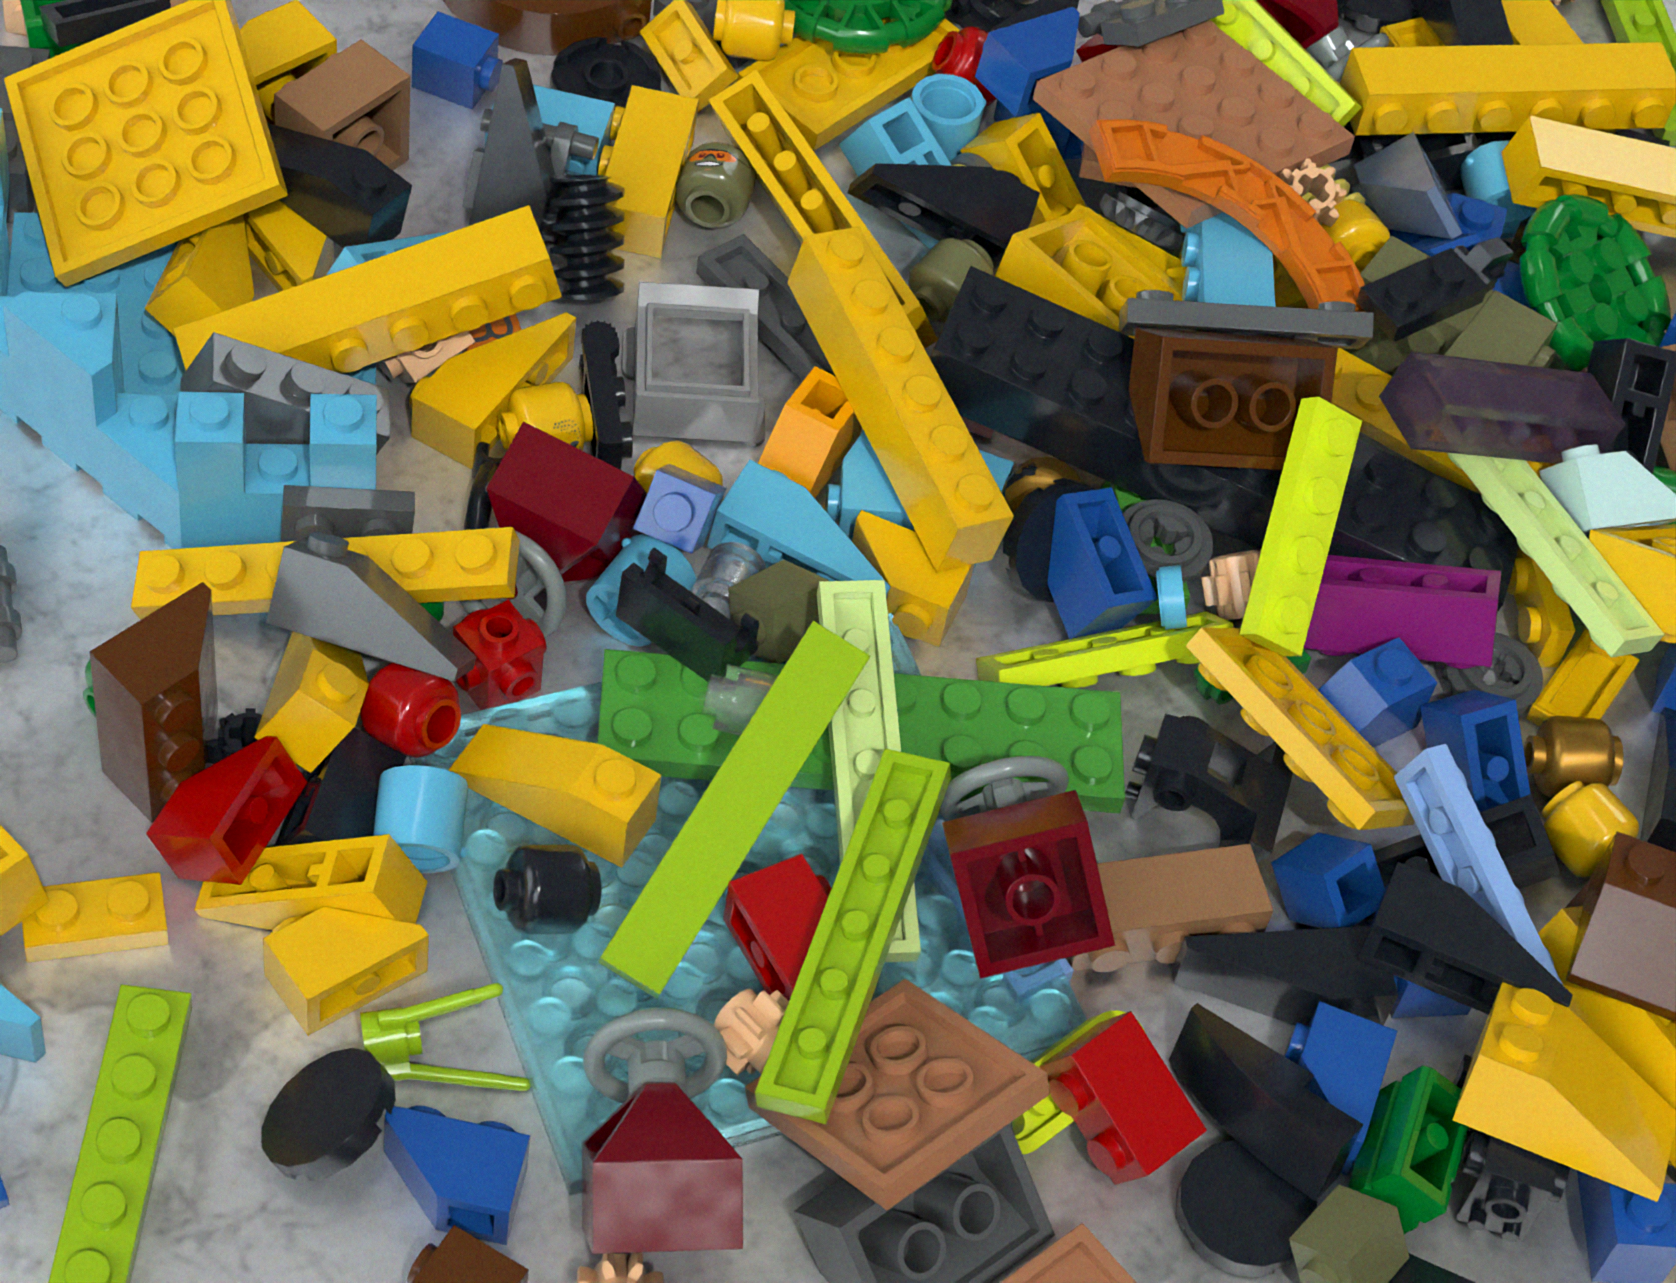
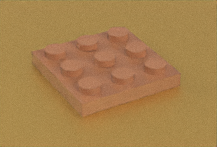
[744,979,1050,1210]

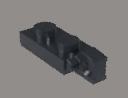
[1356,237,1514,342]

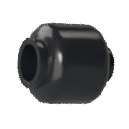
[493,844,602,935]

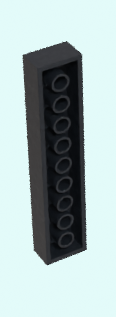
[929,266,1519,611]

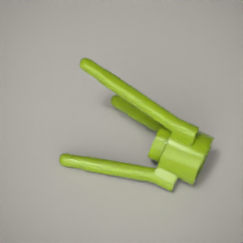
[360,983,531,1092]

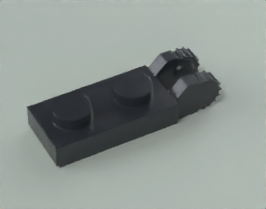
[579,320,633,470]

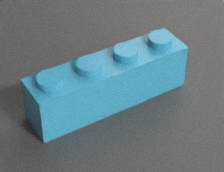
[1180,212,1276,307]

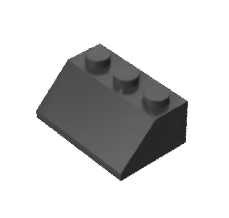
[793,1123,1055,1283]

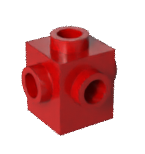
[453,599,547,718]

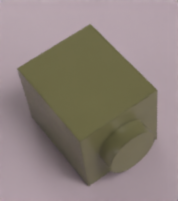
[728,559,829,664]
[1289,1184,1409,1283]

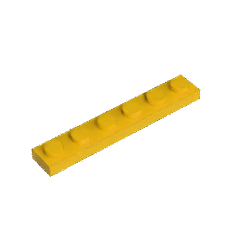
[131,527,520,620]

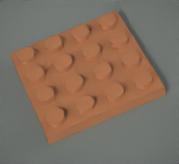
[1033,20,1355,229]

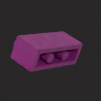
[1304,555,1501,669]

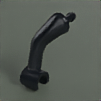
[463,442,503,530]

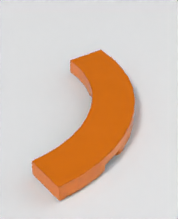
[1088,119,1365,312]

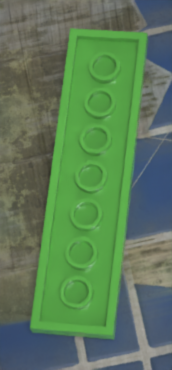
[597,649,1125,814]

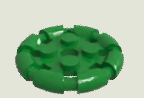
[785,0,953,54]
[1519,194,1672,372]

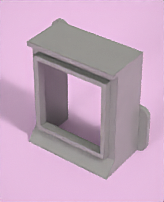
[622,282,765,447]

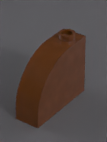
[443,0,652,55]

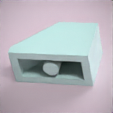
[1539,444,1676,538]

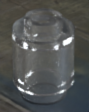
[691,542,767,619]
[702,664,778,736]

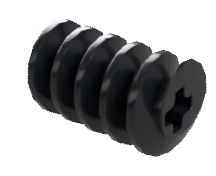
[549,174,625,300]

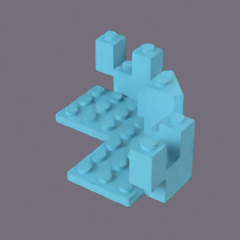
[0,108,377,549]

